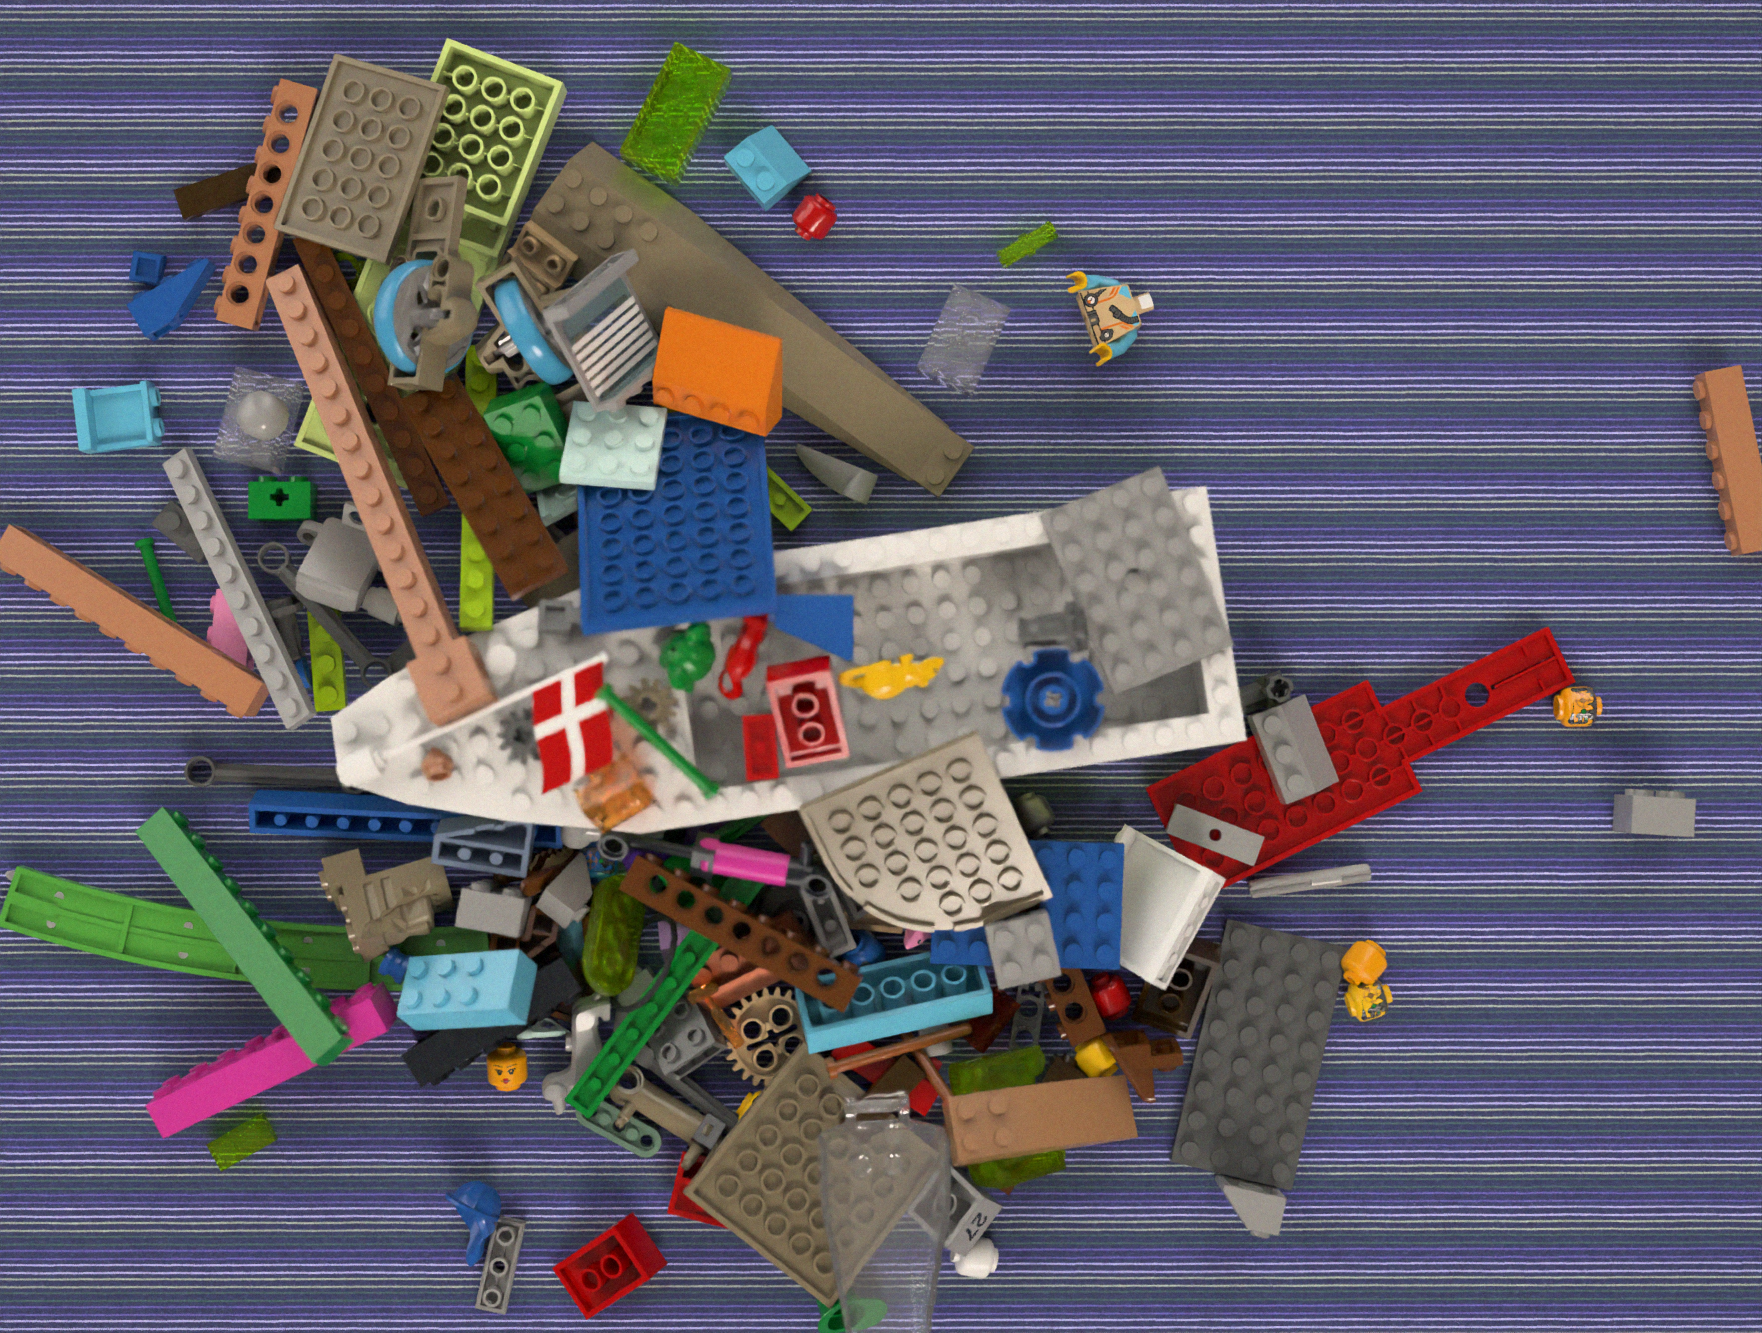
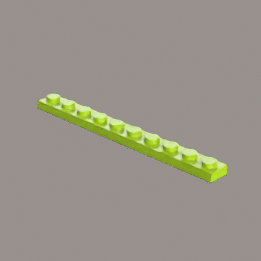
[459,345,499,632]

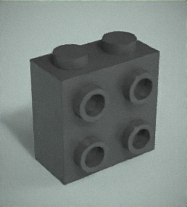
[648,989,728,1080]

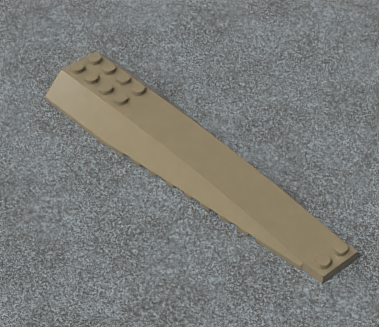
[529,141,975,498]

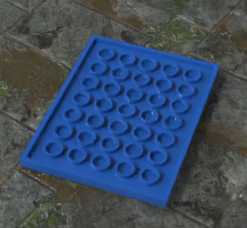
[578,412,779,636]

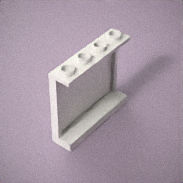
[1113,824,1226,990]

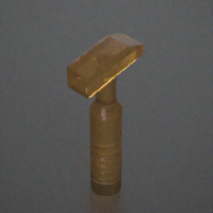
[687,983,745,1049]

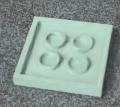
[559,401,667,490]

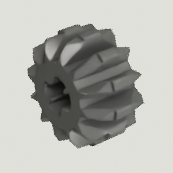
[497,709,540,764]

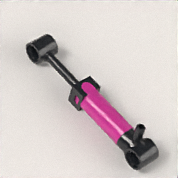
[597,830,835,900]

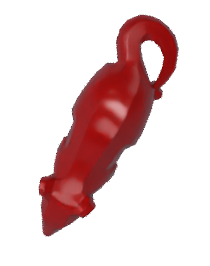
[718,613,769,700]

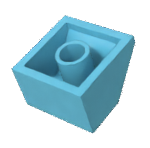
[724,125,812,212]

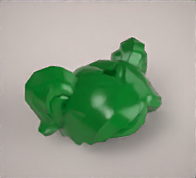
[658,621,716,694]

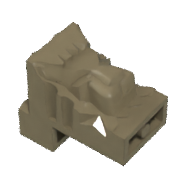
[318,848,455,963]

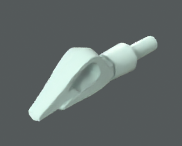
[507,1018,571,1040]

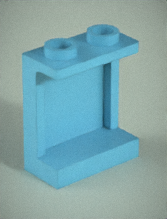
[72,380,165,454]

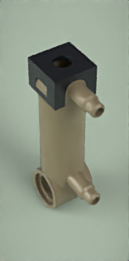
[609,1065,727,1170]

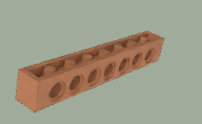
[214,78,321,332]

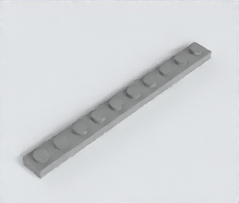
[162,448,317,730]

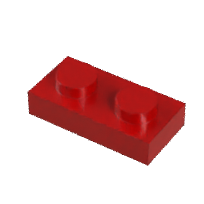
[742,714,779,781]

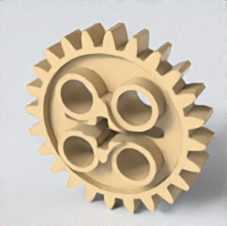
[721,986,820,1087]

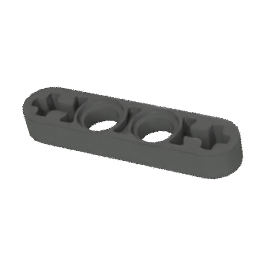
[1005,981,1046,1084]

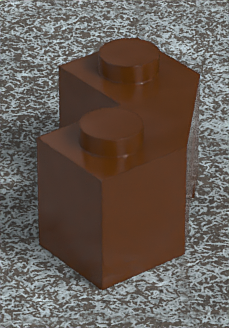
[489,905,562,964]

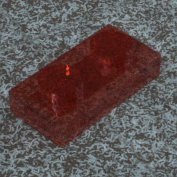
[963,985,1021,1054]

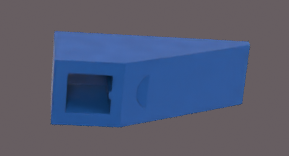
[126,258,217,341]

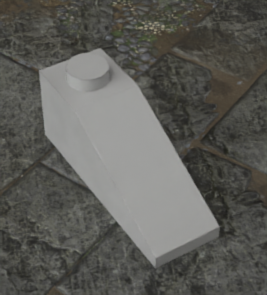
[797,854,857,958]

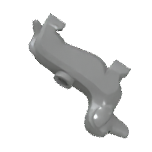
[542,992,610,1115]

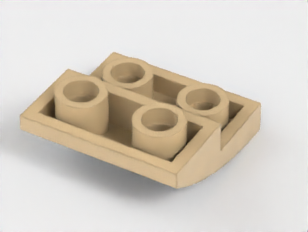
[499,220,580,295]

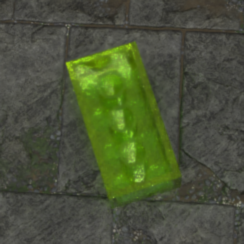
[619,41,733,187]

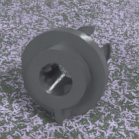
[264,594,306,661]
[1018,601,1090,653]

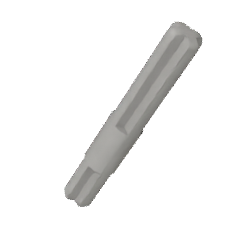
[1248,863,1371,898]

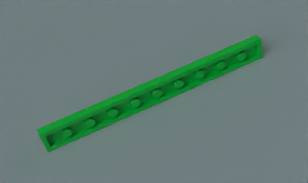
[564,846,765,1119]

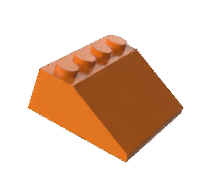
[652,307,783,437]

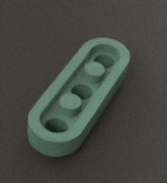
[576,1099,662,1158]

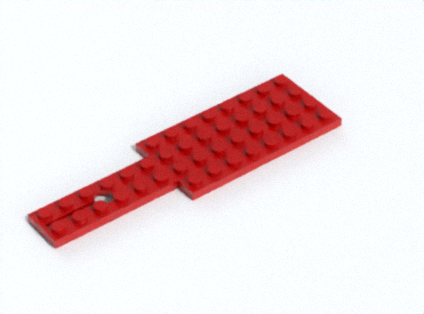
[1145,626,1576,889]

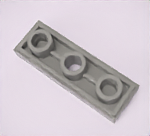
[1165,803,1265,866]
[475,1215,527,1315]

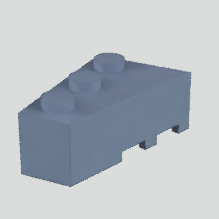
[431,815,536,878]

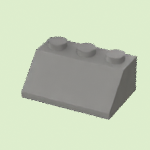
[1246,694,1339,804]

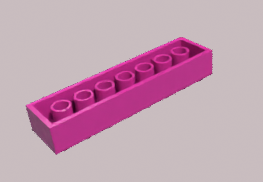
[145,981,398,1139]

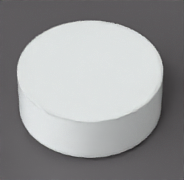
[484,644,518,677]

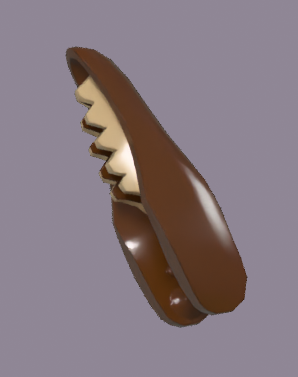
[493,845,578,896]

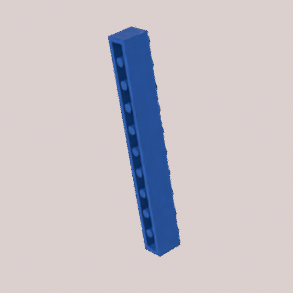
[248,790,564,849]

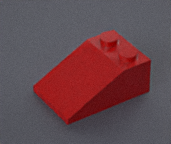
[766,654,850,769]
[552,1212,668,1320]

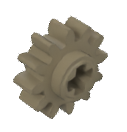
[621,678,679,734]

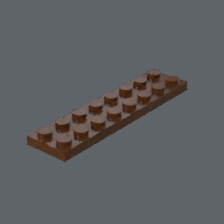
[399,372,570,602]

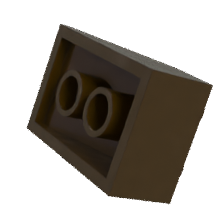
[1131,936,1222,1040]

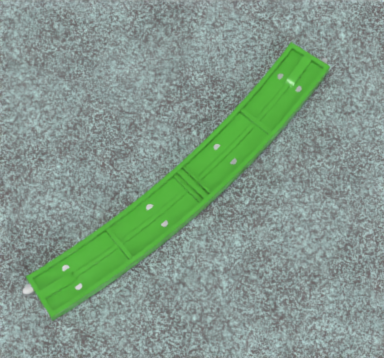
[0,865,492,991]

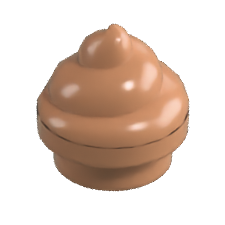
[421,747,454,782]

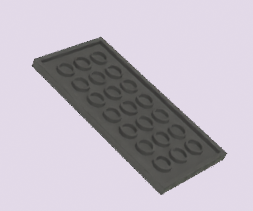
[1169,918,1348,1191]

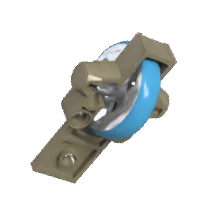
[373,176,478,392]
[475,255,610,424]

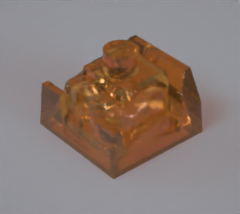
[573,752,659,834]

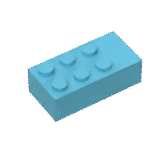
[396,949,538,1031]

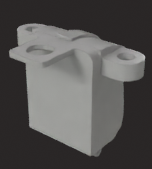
[295,501,382,612]

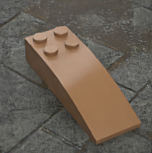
[942,1075,1138,1167]

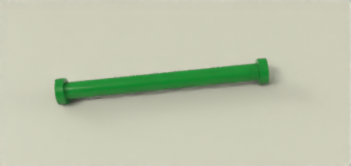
[134,537,178,624]
[595,682,720,800]

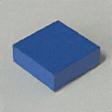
[128,250,167,286]

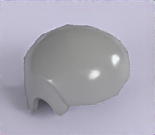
[236,390,289,441]

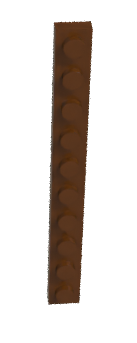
[292,238,451,518]

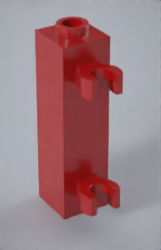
[830,1041,943,1116]

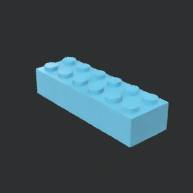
[794,952,993,1054]

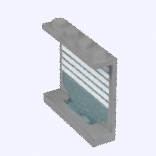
[542,249,660,413]

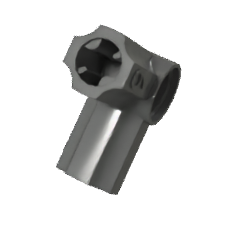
[1238,670,1294,715]

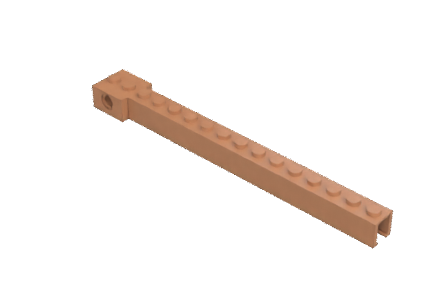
[265,264,500,728]

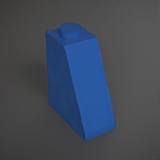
[769,595,854,661]

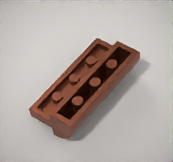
[691,909,817,1013]

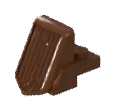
[1100,1028,1184,1103]

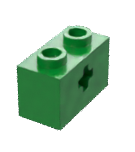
[248,476,317,522]

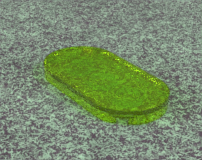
[582,874,645,996]

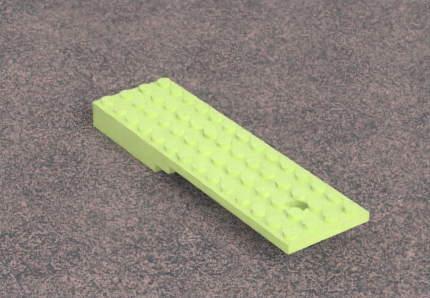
[294,38,567,490]

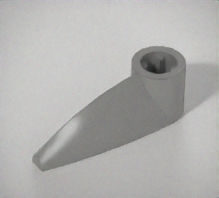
[795,443,878,505]

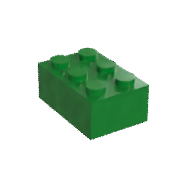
[483,381,569,494]

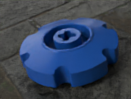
[1001,648,1105,752]

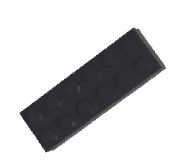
[401,947,591,1087]

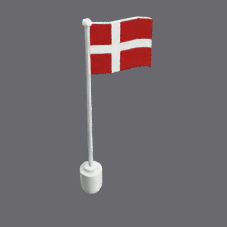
[336,651,615,795]

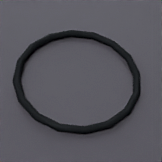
[609,914,678,1013]

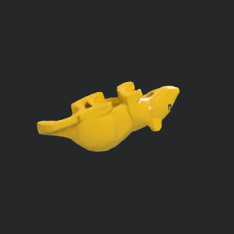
[838,653,945,700]

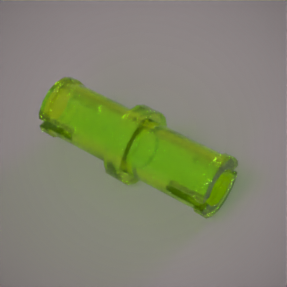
[996,221,1058,269]

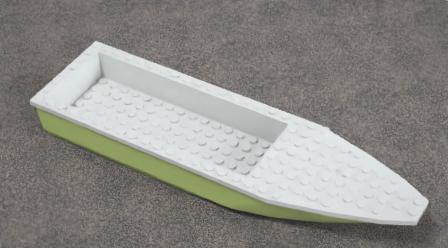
[331,486,1246,833]

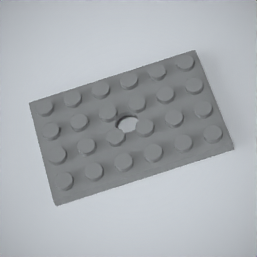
[1039,466,1234,695]

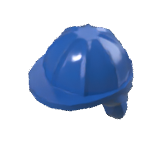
[445,1181,501,1267]

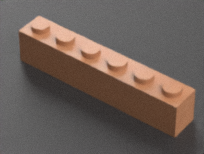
[1693,365,1762,556]

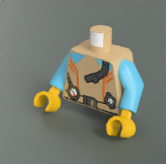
[1066,271,1154,366]

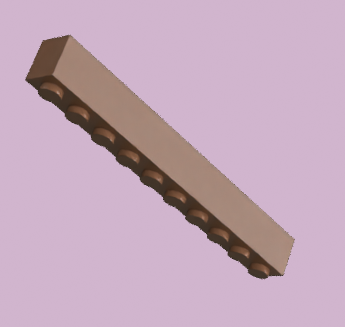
[0,524,269,719]

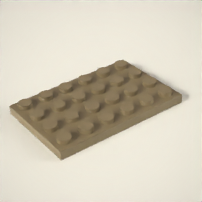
[274,53,450,266]

